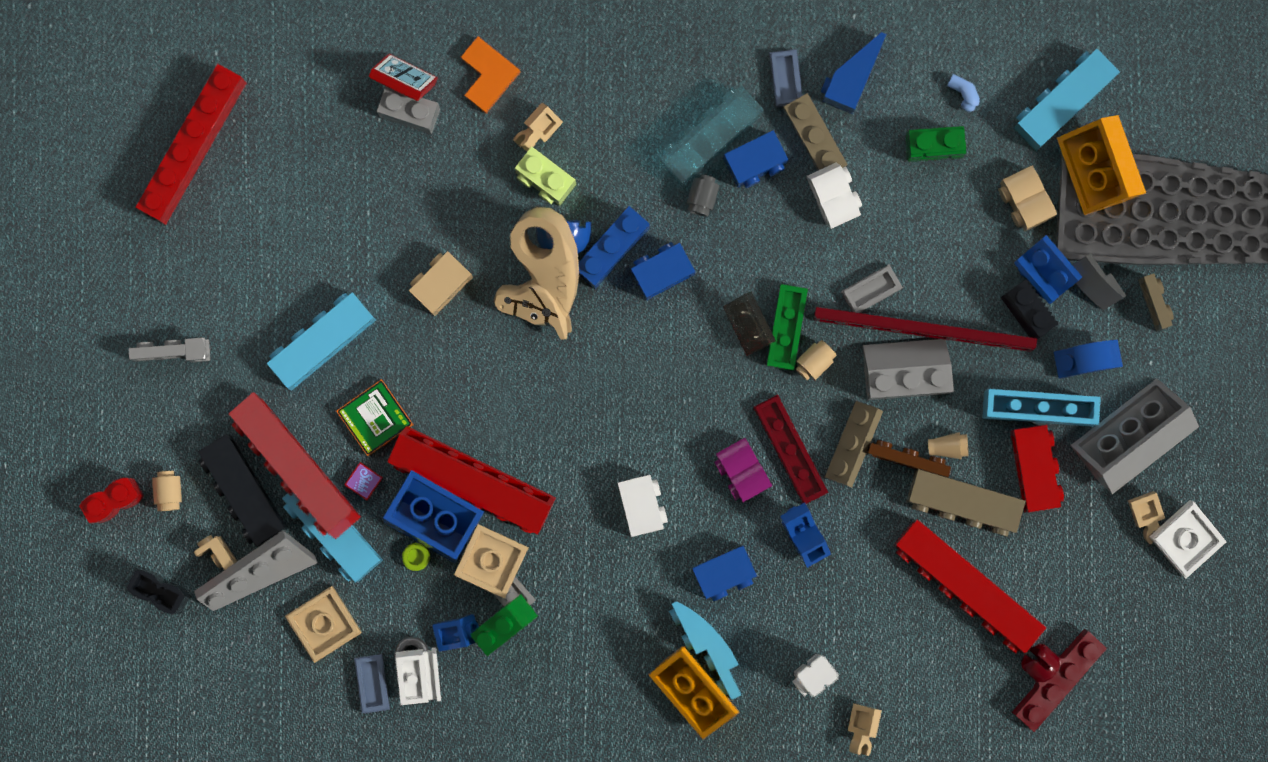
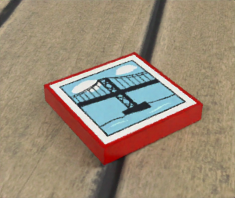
[369,54,438,101]

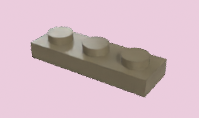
[782,93,847,170]
[825,401,883,488]

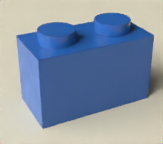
[723,130,788,188]
[631,242,695,301]
[692,546,757,602]

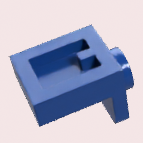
[432,614,479,652]

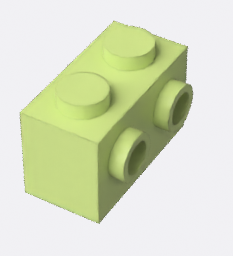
[515,146,576,206]

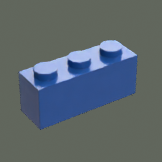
[578,206,650,289]

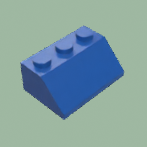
[383,470,484,564]

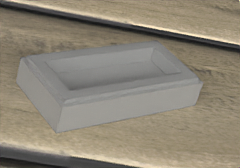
[841,264,903,313]

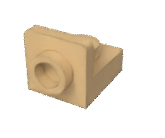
[194,535,237,570]

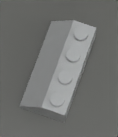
[1071,379,1199,494]

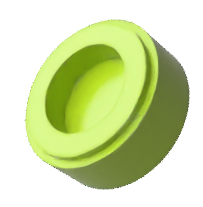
[402,543,430,571]

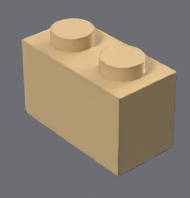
[409,251,473,316]

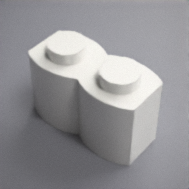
[807,162,862,229]

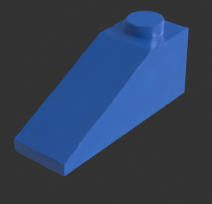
[821,32,886,114]

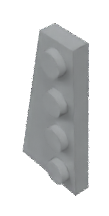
[194,530,317,611]

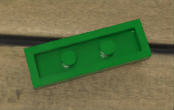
[766,284,808,371]

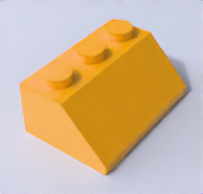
[1057,115,1146,215]
[649,646,739,739]

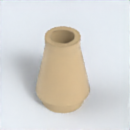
[928,432,969,459]

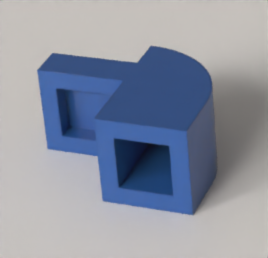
[1054,340,1123,379]
[780,502,831,568]

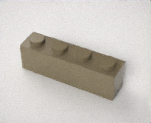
[906,469,1026,537]

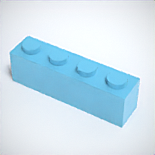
[1014,49,1120,151]
[267,292,376,391]
[982,389,1100,427]
[282,493,383,582]

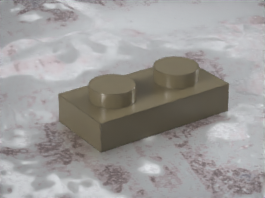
[1138,273,1174,331]

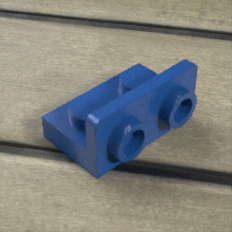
[1014,235,1082,304]

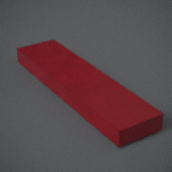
[753,394,829,504]

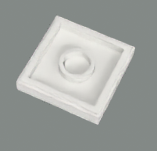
[1149,500,1226,579]

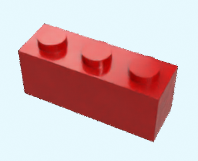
[1010,425,1064,513]

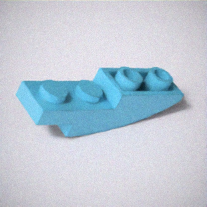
[669,601,741,700]

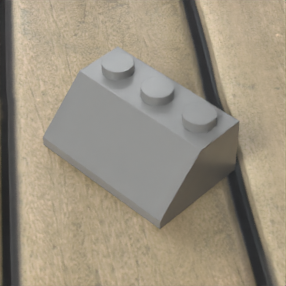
[863,339,954,400]

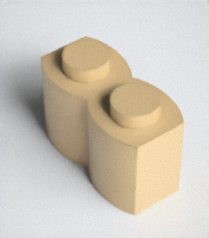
[999,166,1057,231]

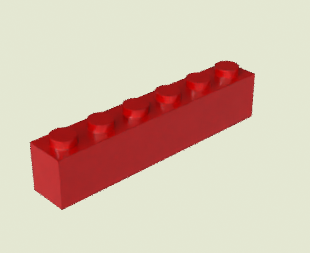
[136,63,246,225]
[229,392,361,539]
[388,426,556,535]
[893,519,1046,654]

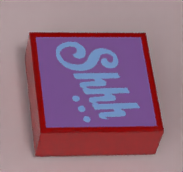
[344,462,383,501]

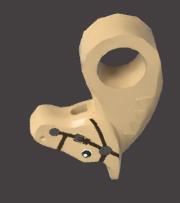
[494,207,579,340]

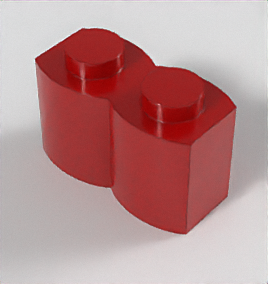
[79,478,144,523]

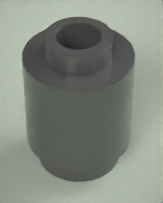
[686,174,720,217]

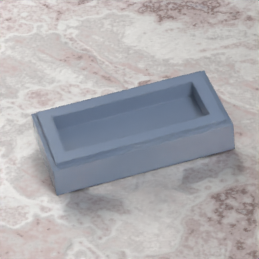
[769,49,802,108]
[354,654,390,714]

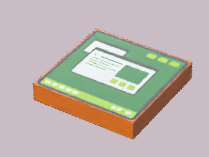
[336,379,414,457]

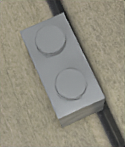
[377,86,440,135]

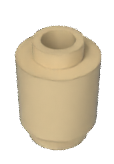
[796,340,837,381]
[152,471,182,511]

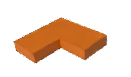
[461,37,521,114]

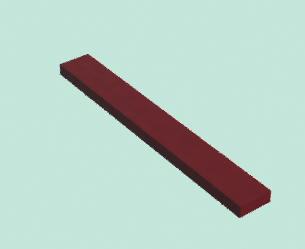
[814,307,1037,352]

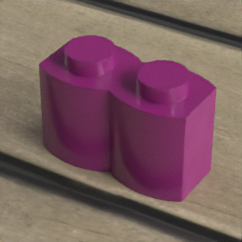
[714,438,772,503]

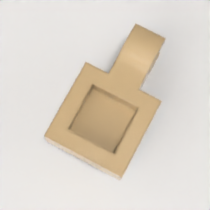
[513,103,563,151]
[848,704,882,756]

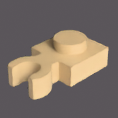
[1128,491,1165,544]

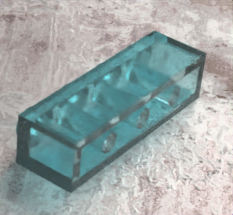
[660,86,764,187]

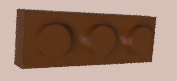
[866,440,951,478]

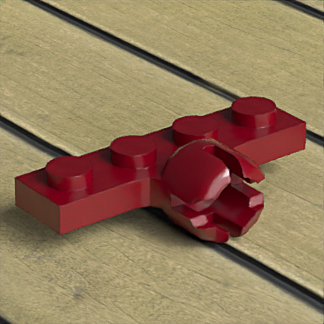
[1012,629,1107,732]

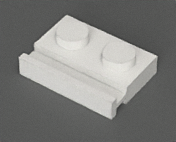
[395,648,441,705]

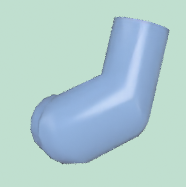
[947,74,980,112]

